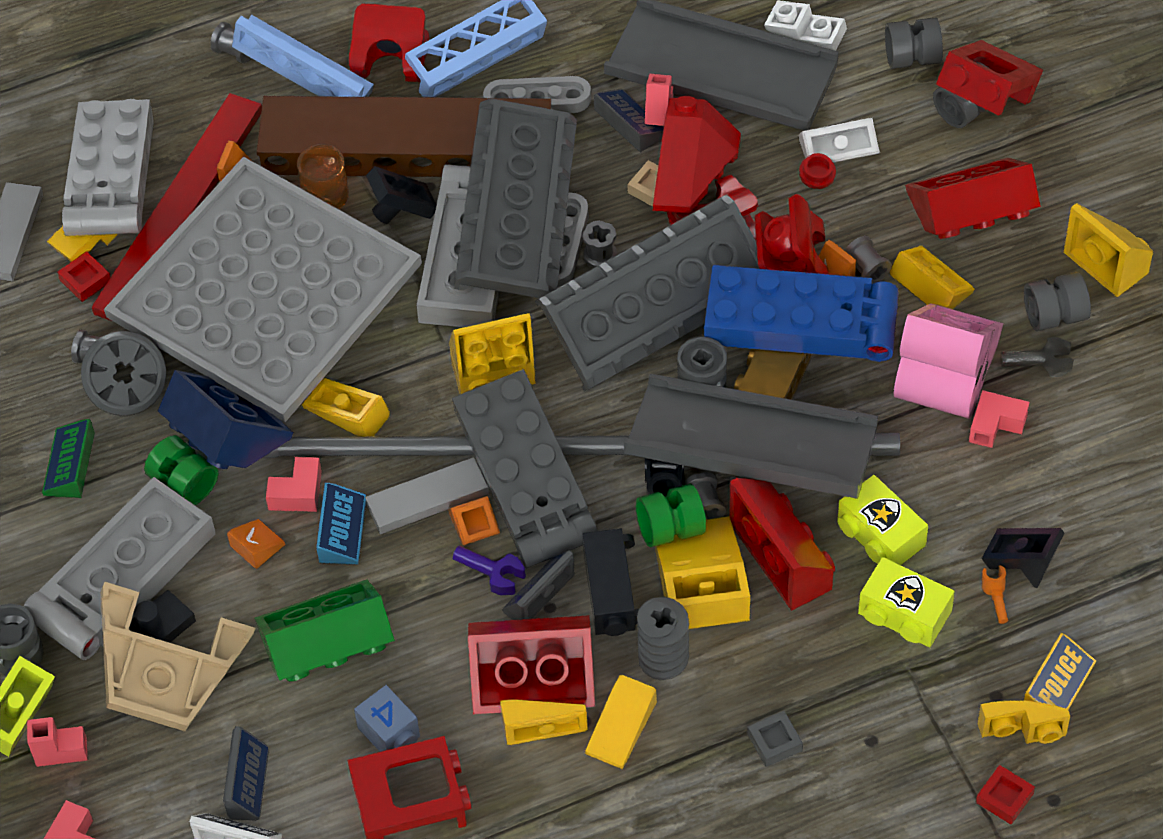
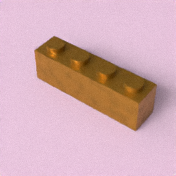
[734,349,813,400]

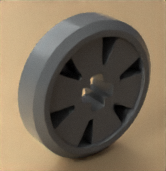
[81,331,166,416]

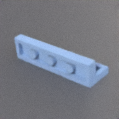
[405,0,547,97]
[232,15,374,97]

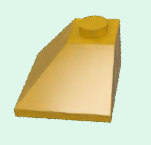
[1063,203,1153,297]

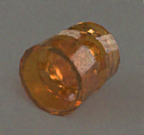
[297,144,349,209]

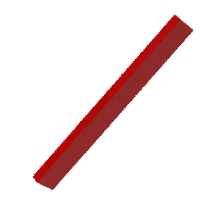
[92,93,262,321]

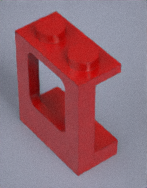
[936,40,1043,116]
[347,736,472,839]

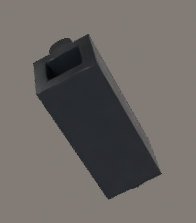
[582,528,639,636]

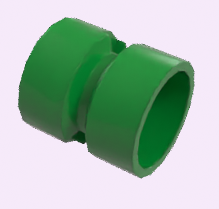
[144,435,219,505]
[635,484,706,548]

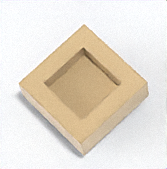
[627,160,658,206]

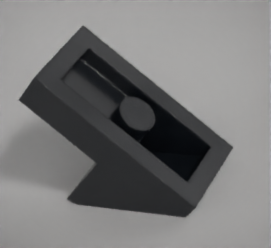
[981,528,1065,588]

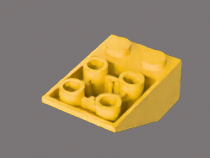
[449,313,536,394]
[655,517,750,629]

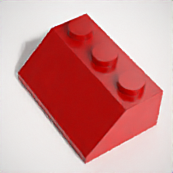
[905,158,1041,239]
[729,478,835,611]
[468,615,595,714]

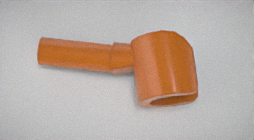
[982,566,1008,624]

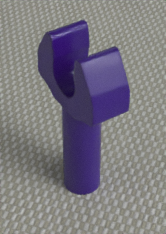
[453,546,526,595]

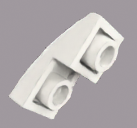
[764,0,847,51]

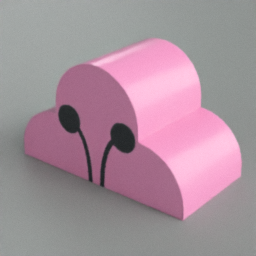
[894,303,1004,419]

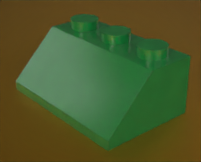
[254,579,395,682]

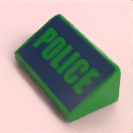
[42,419,95,498]

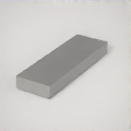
[0,182,43,281]
[365,457,489,535]

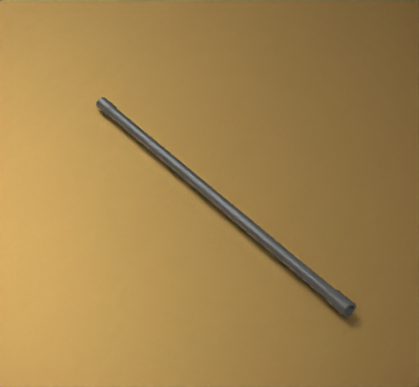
[263,433,900,458]

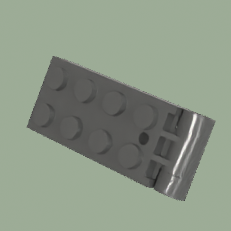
[452,369,598,569]

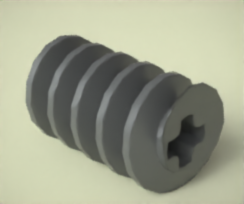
[637,597,689,680]

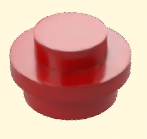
[799,153,836,189]

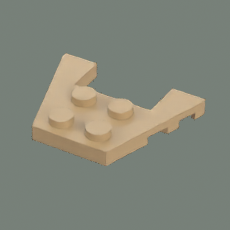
[100,582,255,731]

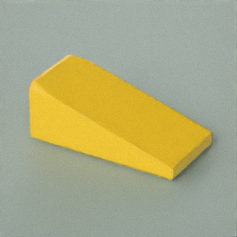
[302,378,390,437]
[585,675,657,769]
[500,700,588,745]

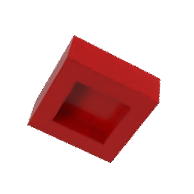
[57,251,110,302]
[976,765,1035,825]

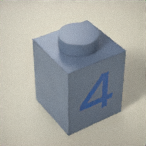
[354,685,420,752]

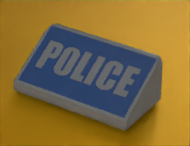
[594,89,664,153]
[502,550,575,620]
[223,726,269,821]

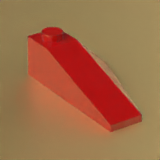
[653,96,741,213]

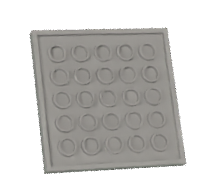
[104,157,422,422]

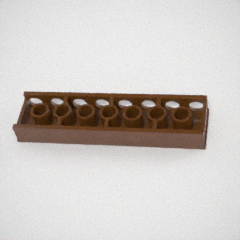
[257,96,552,177]

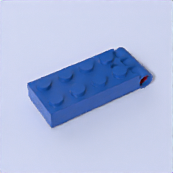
[704,265,899,362]

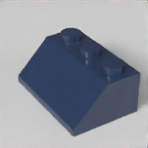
[158,370,294,469]

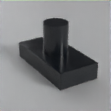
[366,166,437,224]
[129,590,196,643]

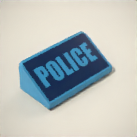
[317,483,366,564]

